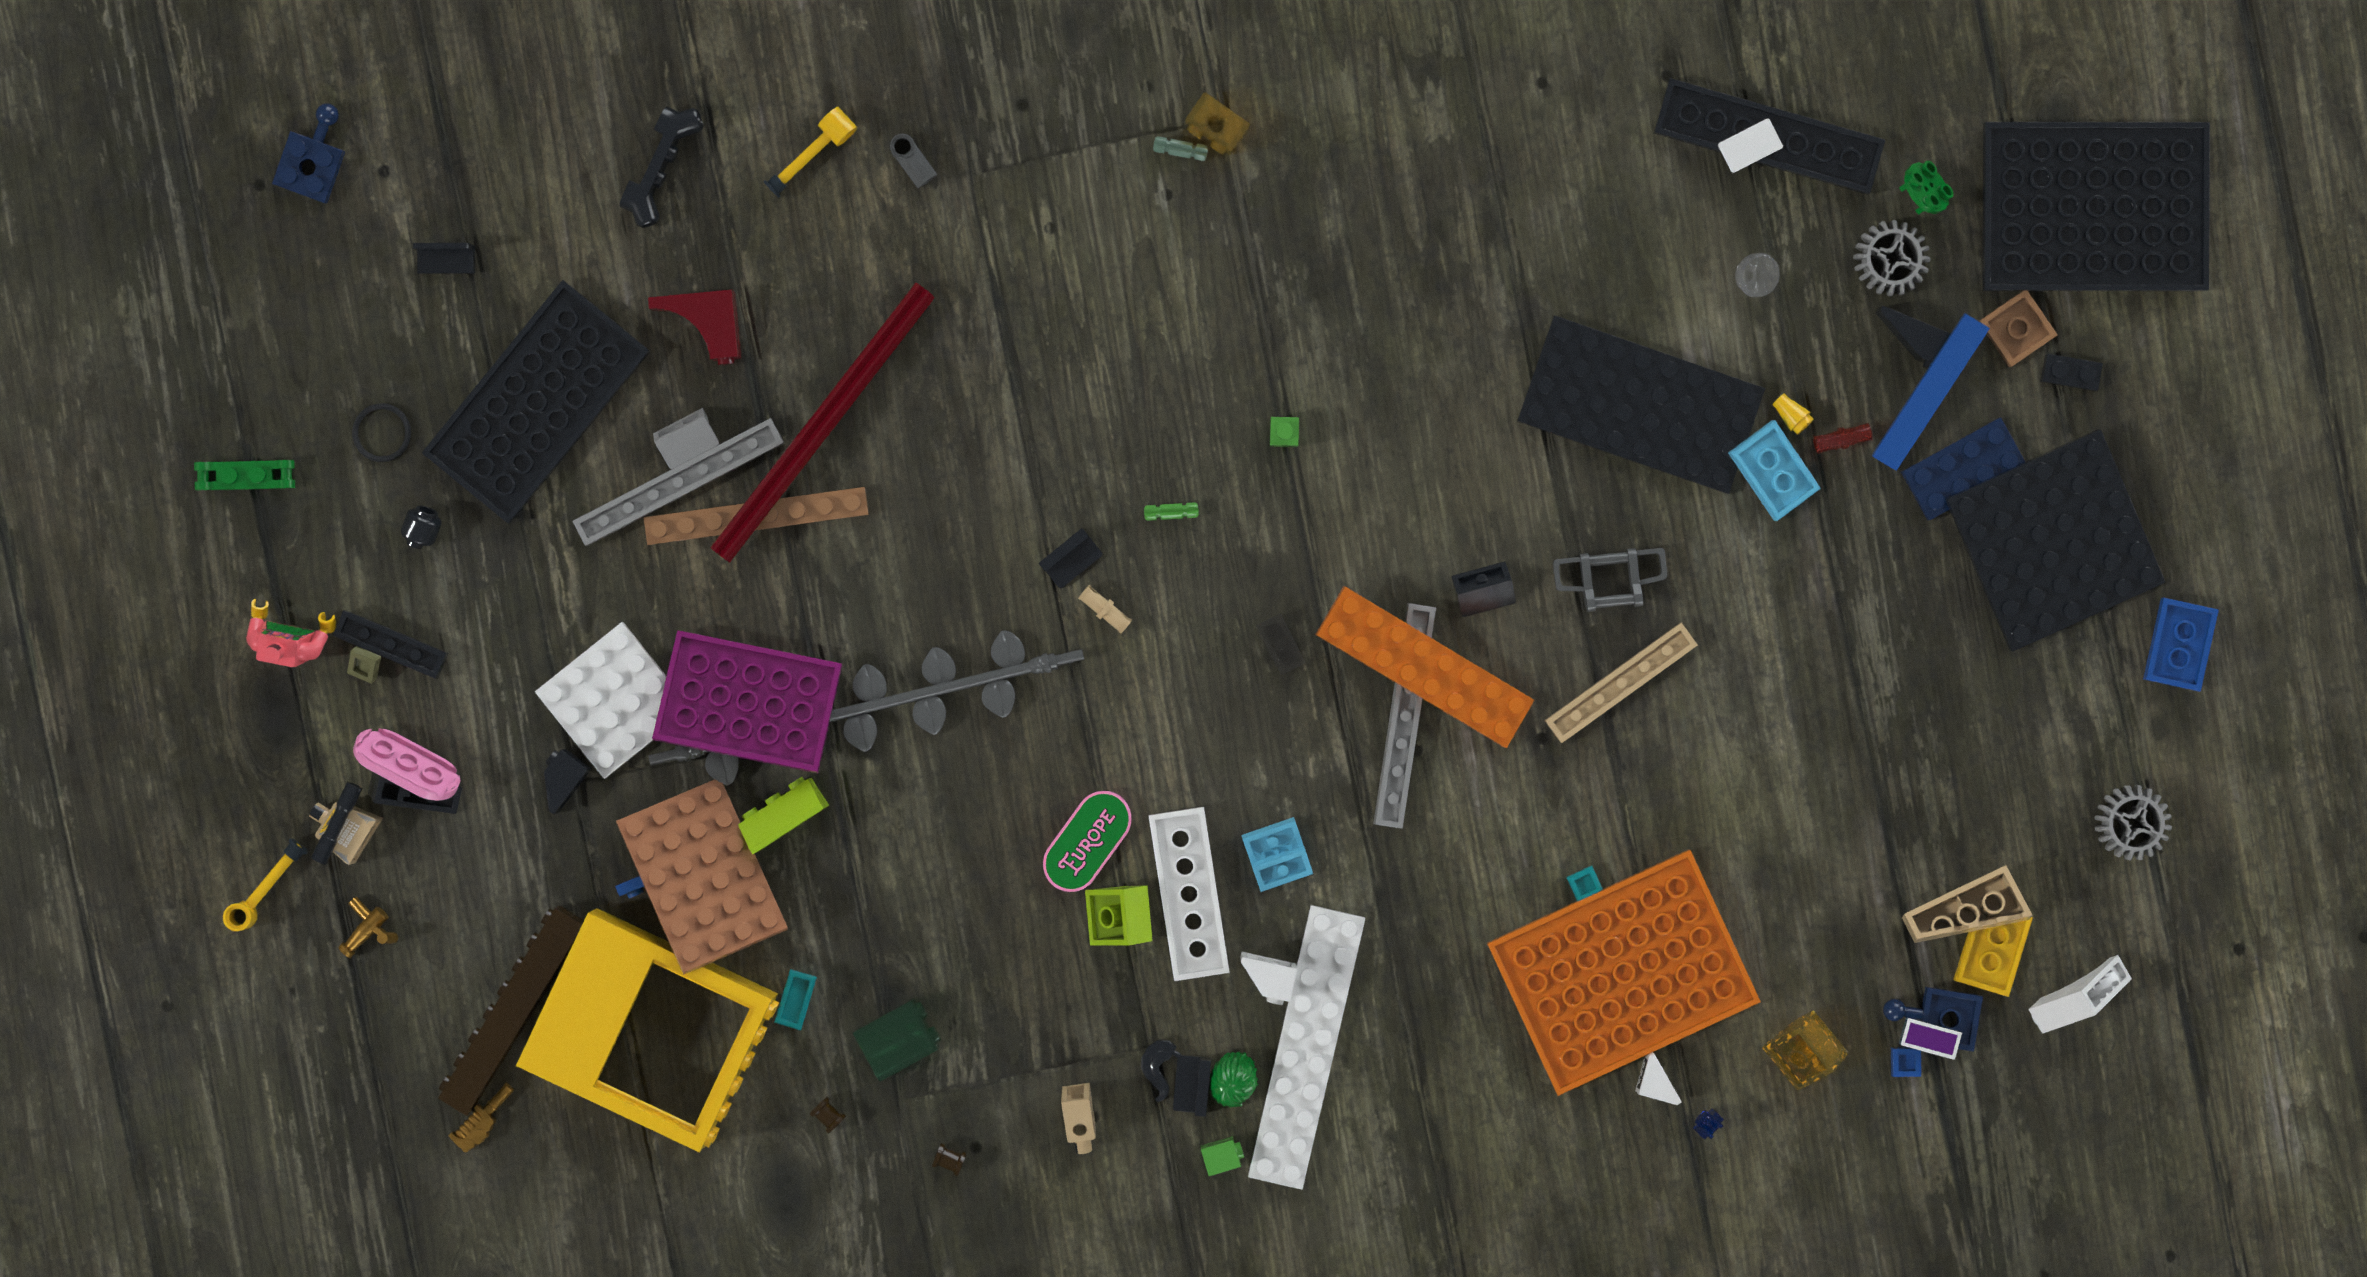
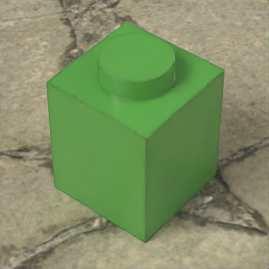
[1270,417,1299,447]
[1201,1136,1244,1176]

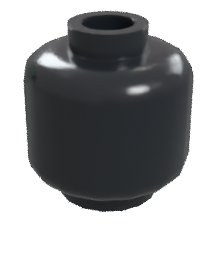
[401,505,442,549]

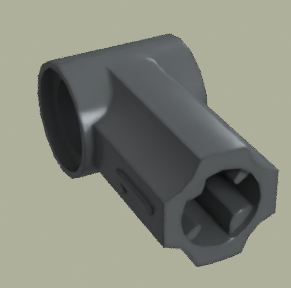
[890,134,937,189]

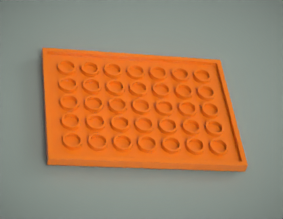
[1487,849,1761,1096]

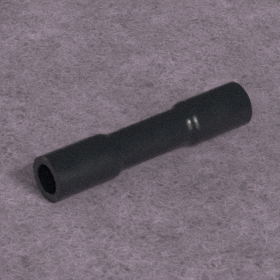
[311,781,363,865]

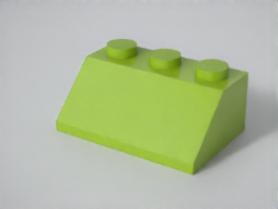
[738,777,829,854]

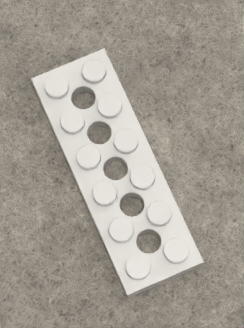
[1149,807,1229,981]

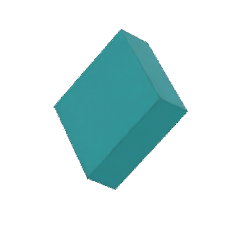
[1566,865,1603,901]

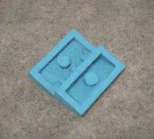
[1241,817,1313,892]

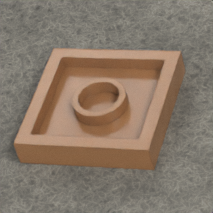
[1979,291,2057,367]

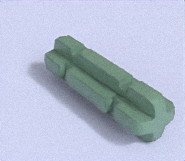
[1153,136,1208,161]

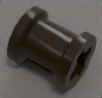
[809,1097,846,1134]
[932,1143,967,1176]

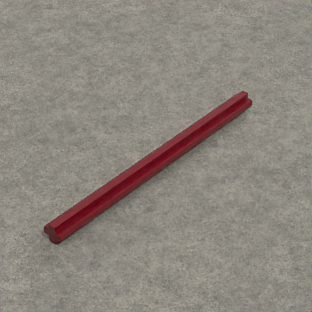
[710,282,934,563]

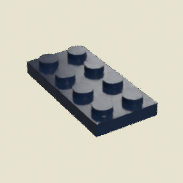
[1901,417,2025,520]

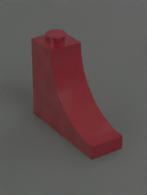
[648,290,741,365]

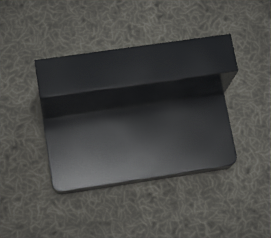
[413,243,475,274]
[1039,528,1103,588]
[1451,561,1516,617]
[1173,1055,1211,1117]

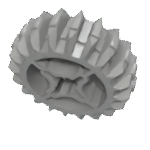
[1853,220,1931,296]
[2095,785,2172,860]

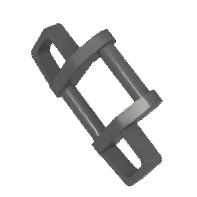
[1552,548,1667,612]

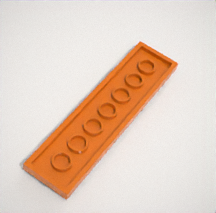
[1315,586,1534,748]

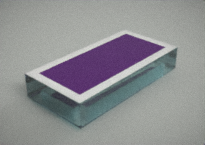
[1899,1017,1962,1060]

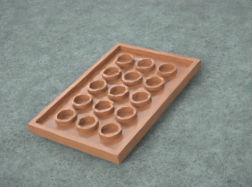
[616,780,788,975]

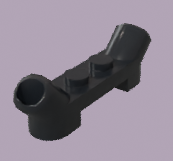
[619,106,704,228]

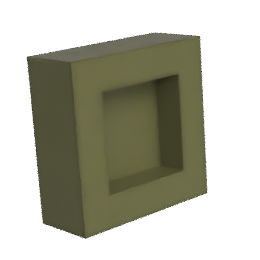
[347,646,381,684]

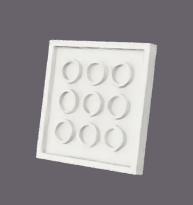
[535,622,667,779]

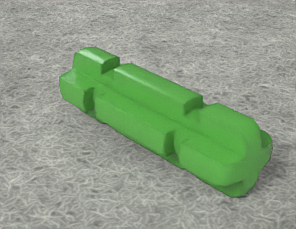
[1144,502,1199,521]

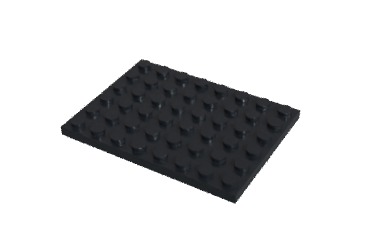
[1982,122,2210,291]

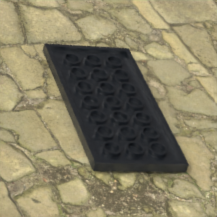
[422,280,651,524]
[1517,315,1766,494]

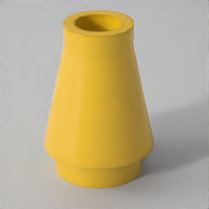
[1772,393,1814,435]

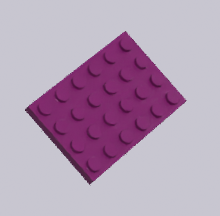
[652,630,842,773]

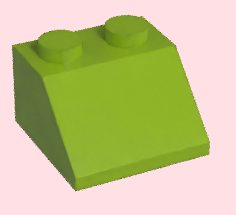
[1085,885,1153,945]

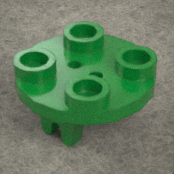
[1899,161,1953,215]

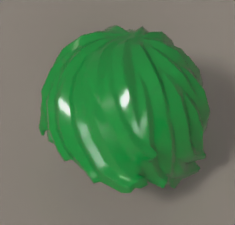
[1209,1052,1258,1107]

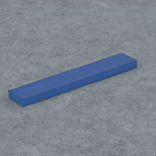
[1872,313,1990,471]

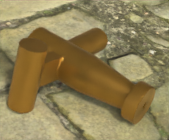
[338,897,398,958]

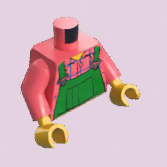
[246,599,337,667]

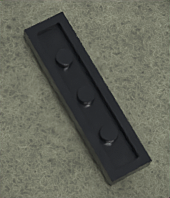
[333,610,449,679]

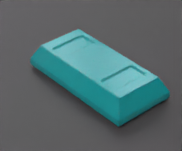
[774,969,817,1030]

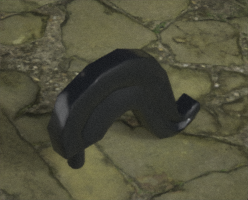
[1141,1039,1181,1102]

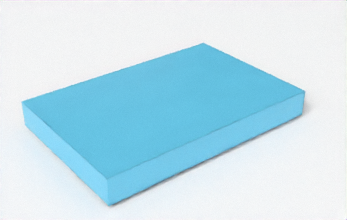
[1728,420,1821,521]

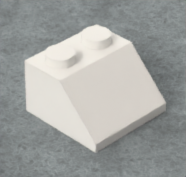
[1240,952,1297,1005]

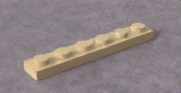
[1544,622,1698,743]

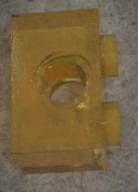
[1185,92,1250,155]

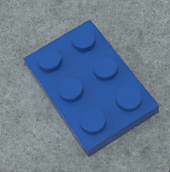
[2143,598,2219,692]

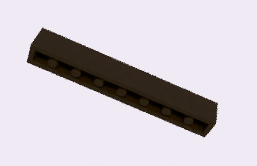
[438,906,584,1116]

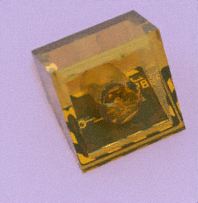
[1762,1010,1849,1091]

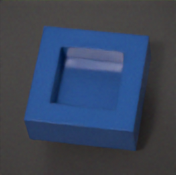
[615,876,644,898]
[1891,1047,1921,1077]

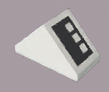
[1635,1052,1682,1105]

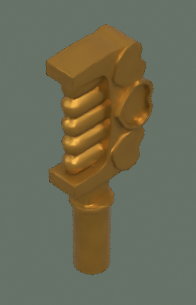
[449,1083,514,1152]

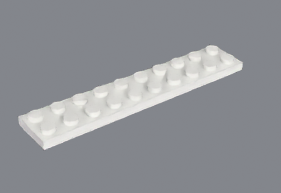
[1248,905,1365,1190]

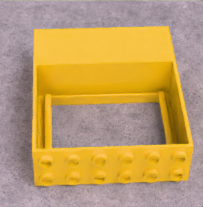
[516,908,779,1153]

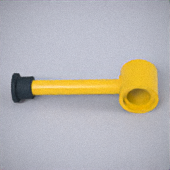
[763,107,858,198]
[223,838,308,931]

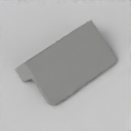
[653,408,719,469]

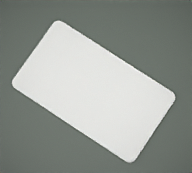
[1718,119,1783,173]

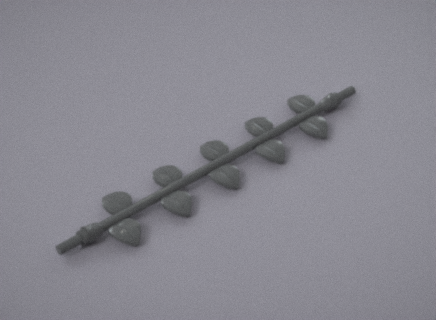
[649,630,1084,786]

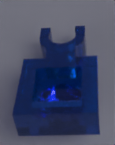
[1693,1108,1724,1140]

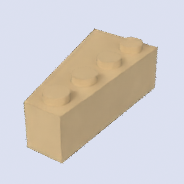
[1902,865,2033,943]

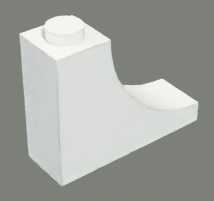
[2028,955,2132,1034]

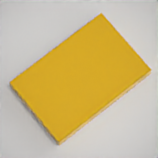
[1954,917,2033,997]

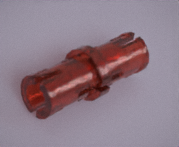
[1813,423,1873,454]

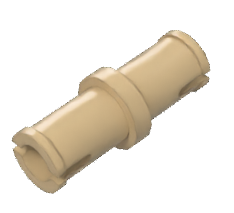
[1078,585,1132,634]

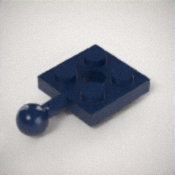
[272,104,346,204]
[1883,986,1983,1052]

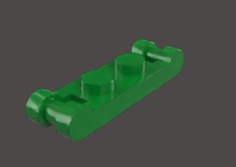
[194,460,295,491]

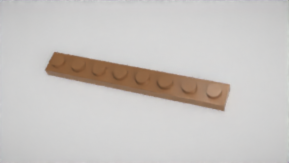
[643,487,869,545]

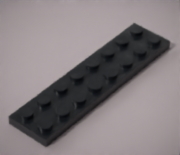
[1653,78,1885,195]

